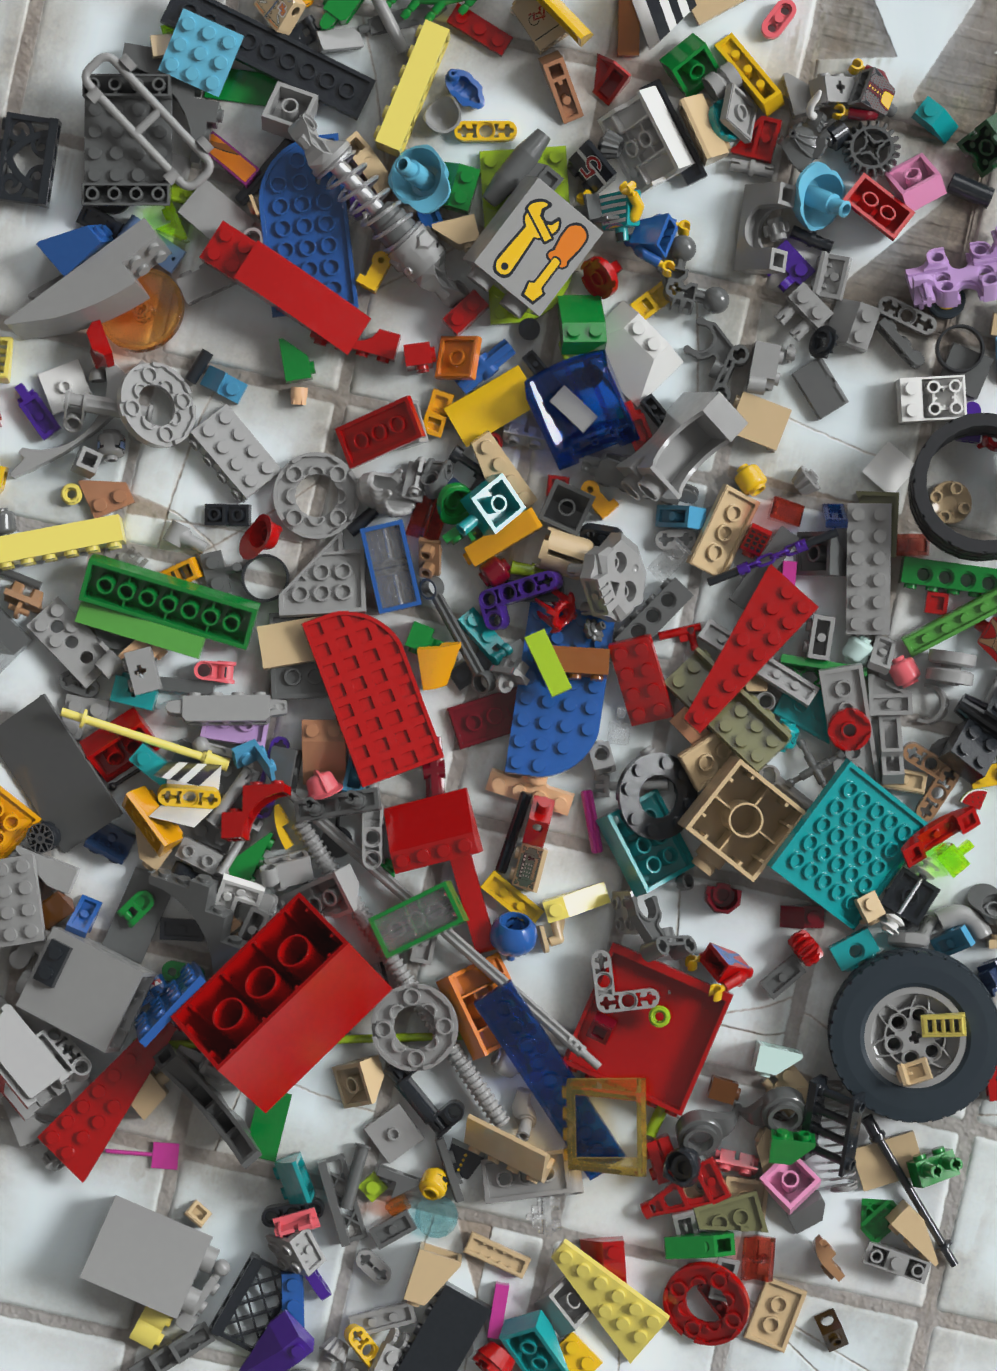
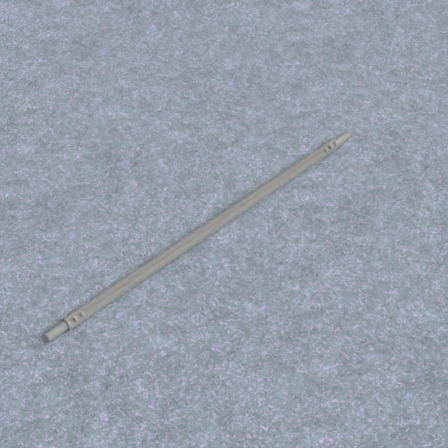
[286,791,602,1070]

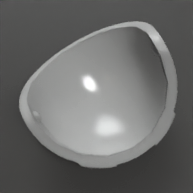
[423,95,461,133]

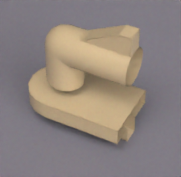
[536,919,565,953]

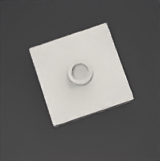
[38,359,93,415]

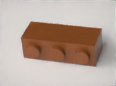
[552,645,610,682]

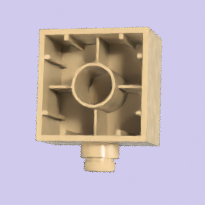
[678,755,806,882]

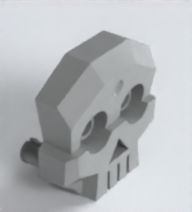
[567,533,647,622]

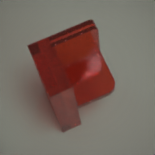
[741,1234,776,1282]

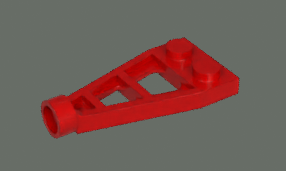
[640,1156,731,1220]

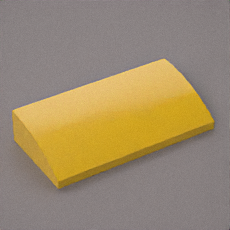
[536,0,594,47]
[443,365,541,447]

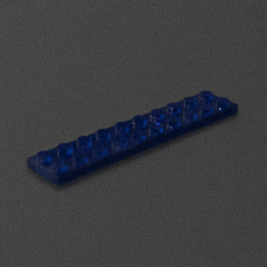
[473,979,627,1181]

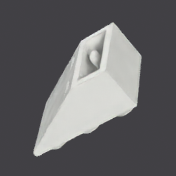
[896,375,967,424]

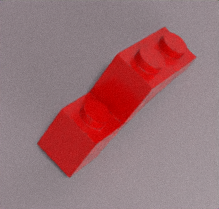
[221,780,291,842]

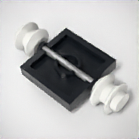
[880,857,941,936]

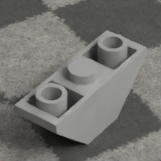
[862,1241,931,1284]

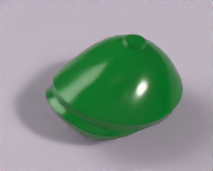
[437,482,471,525]

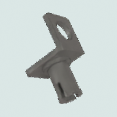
[574,194,620,224]

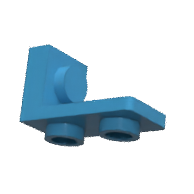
[231,739,277,782]

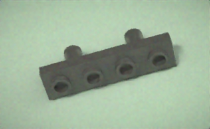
[294,787,382,823]

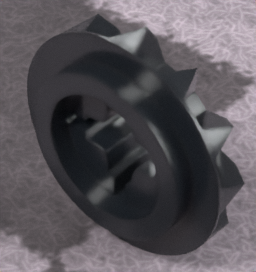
[809,325,839,360]

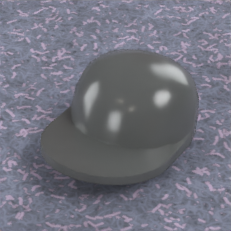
[967,883,997,926]

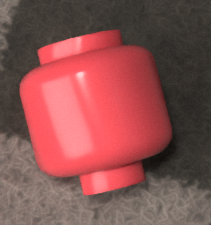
[889,655,921,689]

